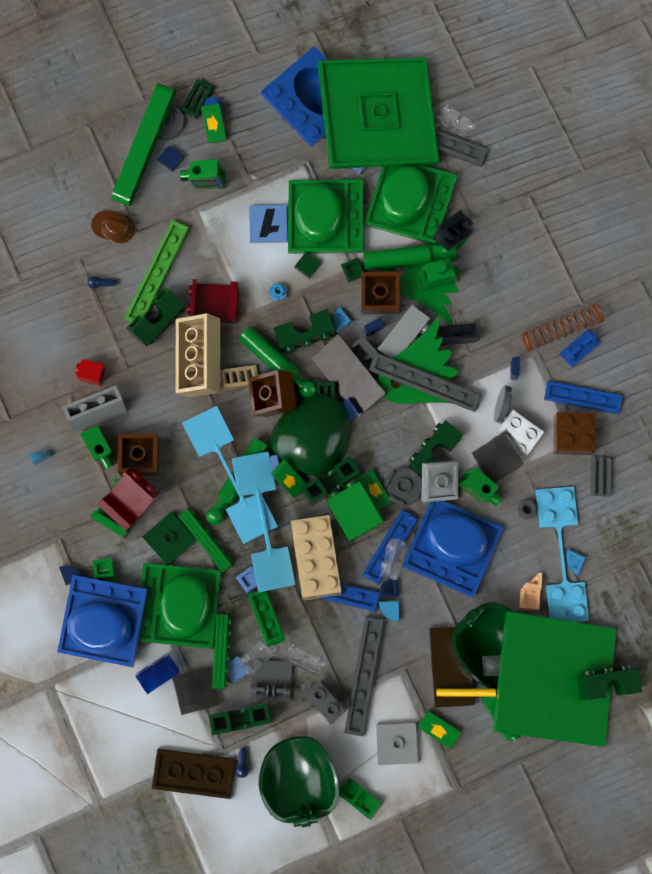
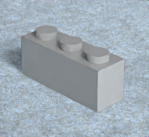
[377,305,430,359]
[62,385,127,433]

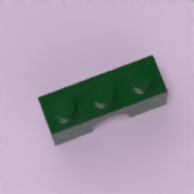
[126,288,185,346]
[274,309,335,354]
[408,420,464,478]
[301,456,360,507]
[577,665,642,700]
[209,703,272,736]

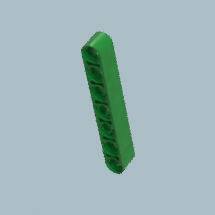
[111,83,176,207]

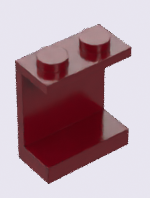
[187,279,239,323]
[97,467,160,531]

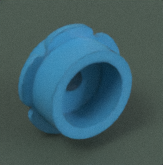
[269,283,287,301]

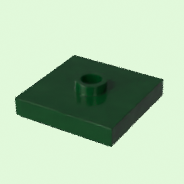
[142,511,197,565]

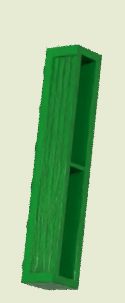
[178,508,232,573]
[212,614,232,690]

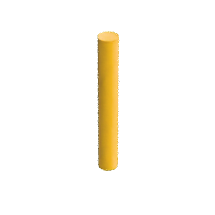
[437,688,497,697]

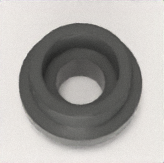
[517,500,537,519]

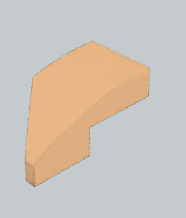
[519,573,542,612]

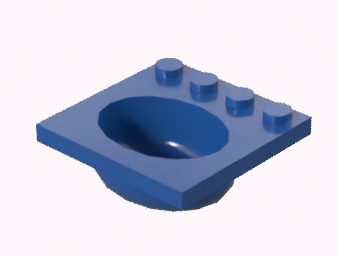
[260,46,327,148]
[402,501,504,598]
[57,575,149,667]

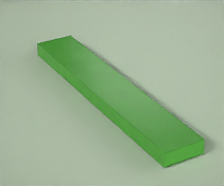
[124,220,189,323]

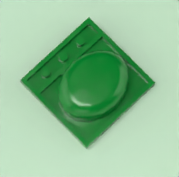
[364,165,457,245]
[288,179,363,254]
[139,563,221,649]

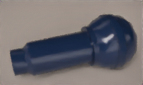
[87,276,116,289]
[235,747,249,778]

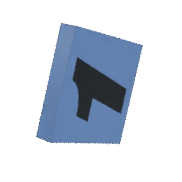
[249,205,287,243]

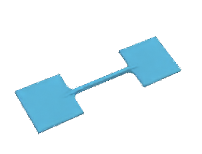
[182,406,278,544]
[232,452,296,593]
[535,487,589,622]

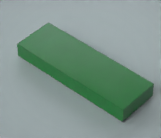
[247,591,285,647]

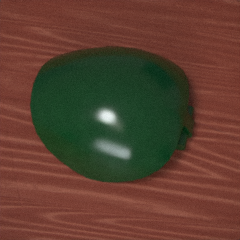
[270,394,351,476]
[451,602,515,689]
[258,736,339,828]

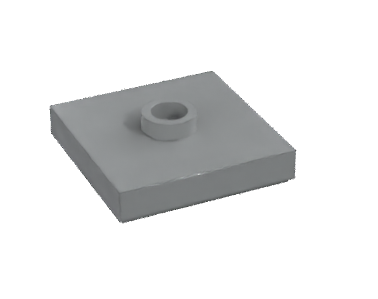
[421,460,459,502]
[376,723,418,765]

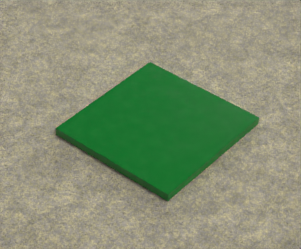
[317,57,439,169]
[493,612,616,747]

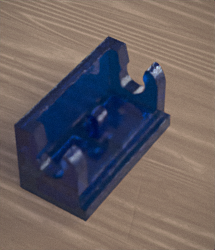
[135,653,181,694]

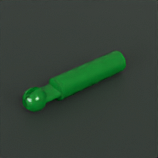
[363,245,457,270]
[238,326,317,397]
[206,438,269,526]

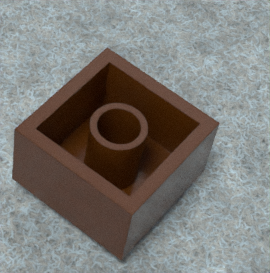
[361,272,400,314]
[248,370,297,417]
[553,412,595,455]
[118,434,159,476]

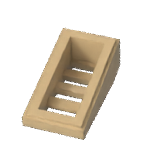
[220,365,258,391]

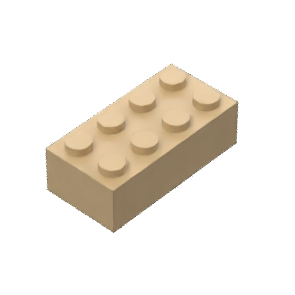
[175,313,220,398]
[291,515,341,601]

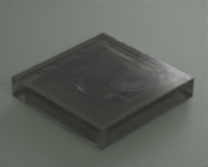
[471,432,525,484]
[172,666,220,715]

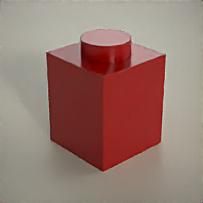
[75,359,106,387]

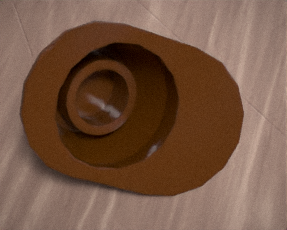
[91,210,135,243]

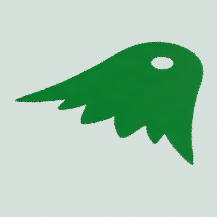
[382,237,469,325]
[378,316,458,404]

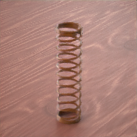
[522,303,604,352]

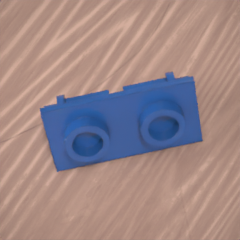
[559,330,600,367]

